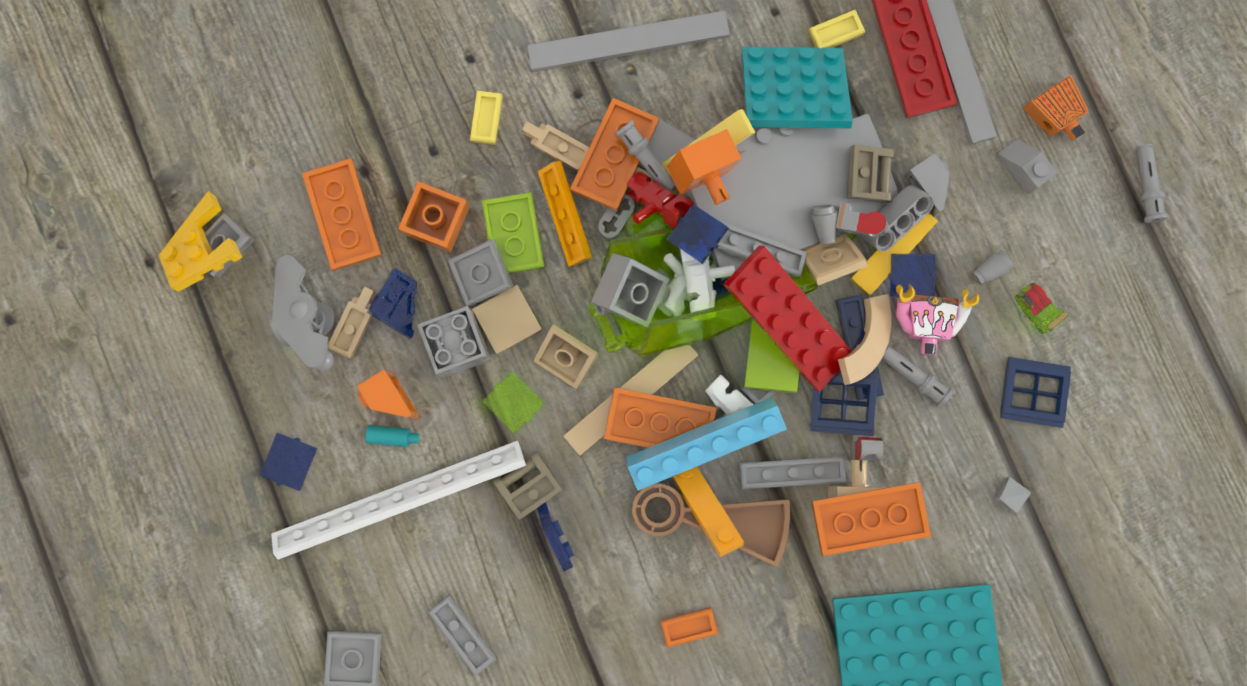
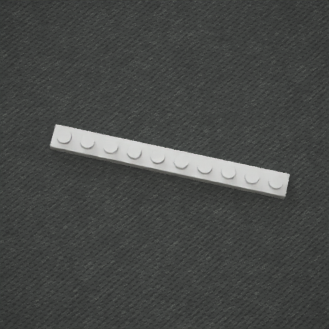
[271,441,526,560]

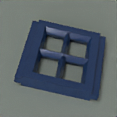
[1000,357,1071,428]
[810,371,878,436]

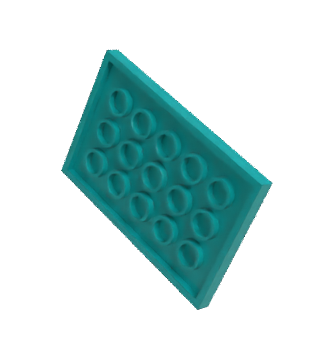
[832,584,1003,686]

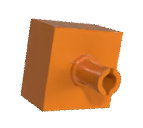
[666,129,742,205]

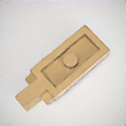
[522,121,589,172]
[328,287,377,359]

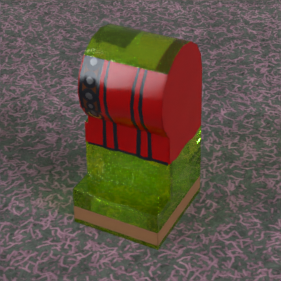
[1015,283,1068,334]

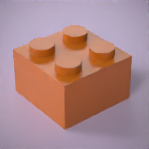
[398,181,470,253]

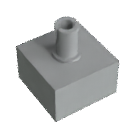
[591,253,669,328]

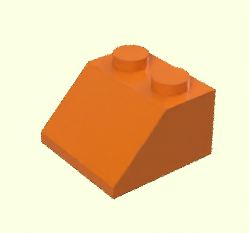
[357,369,420,420]

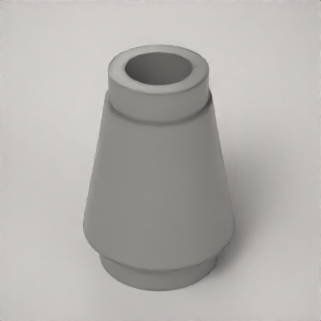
[811,204,837,244]
[972,250,1014,285]

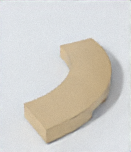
[838,294,892,385]

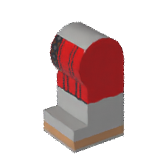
[836,202,888,237]
[850,435,883,461]

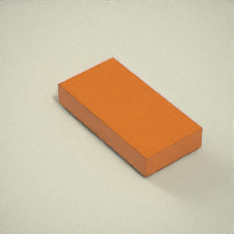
[660,607,718,648]

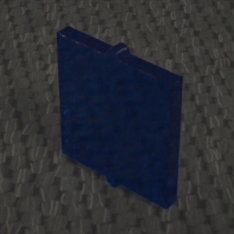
[667,204,729,264]
[888,254,938,296]
[260,433,318,491]

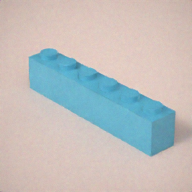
[626,397,787,490]

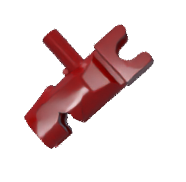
[627,172,695,229]

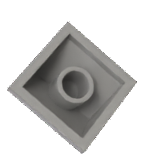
[205,213,255,277]

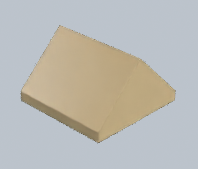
[534,324,598,389]

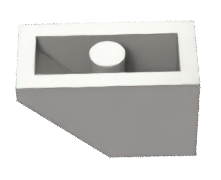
[996,139,1058,195]
[904,153,950,217]

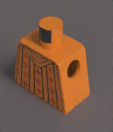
[1023,75,1088,141]

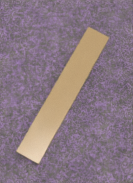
[564,336,698,456]

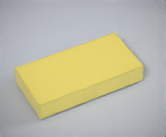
[808,10,865,49]
[470,91,503,145]

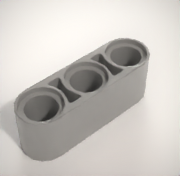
[862,185,934,252]

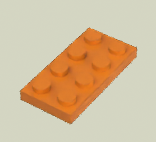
[570,98,659,211]
[302,158,382,271]
[604,387,717,448]
[811,482,931,556]

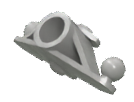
[269,255,335,371]

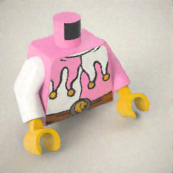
[896,284,980,356]

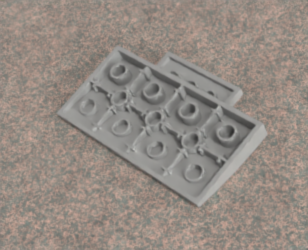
[685,114,898,280]

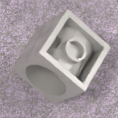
[418,306,491,378]

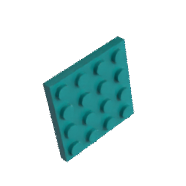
[741,47,853,129]

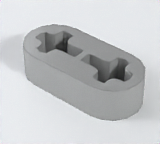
[598,194,635,240]

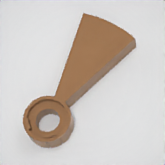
[631,483,790,567]

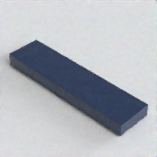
[835,294,884,401]

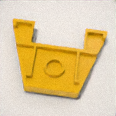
[159,191,242,292]

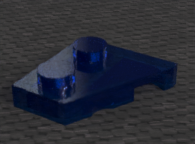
[367,268,417,339]
[537,502,574,571]

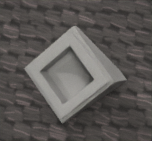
[994,477,1031,514]

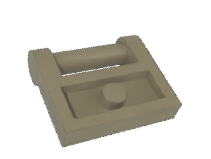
[847,145,894,203]
[493,451,563,520]

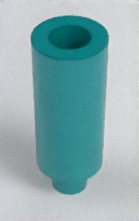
[366,425,420,447]

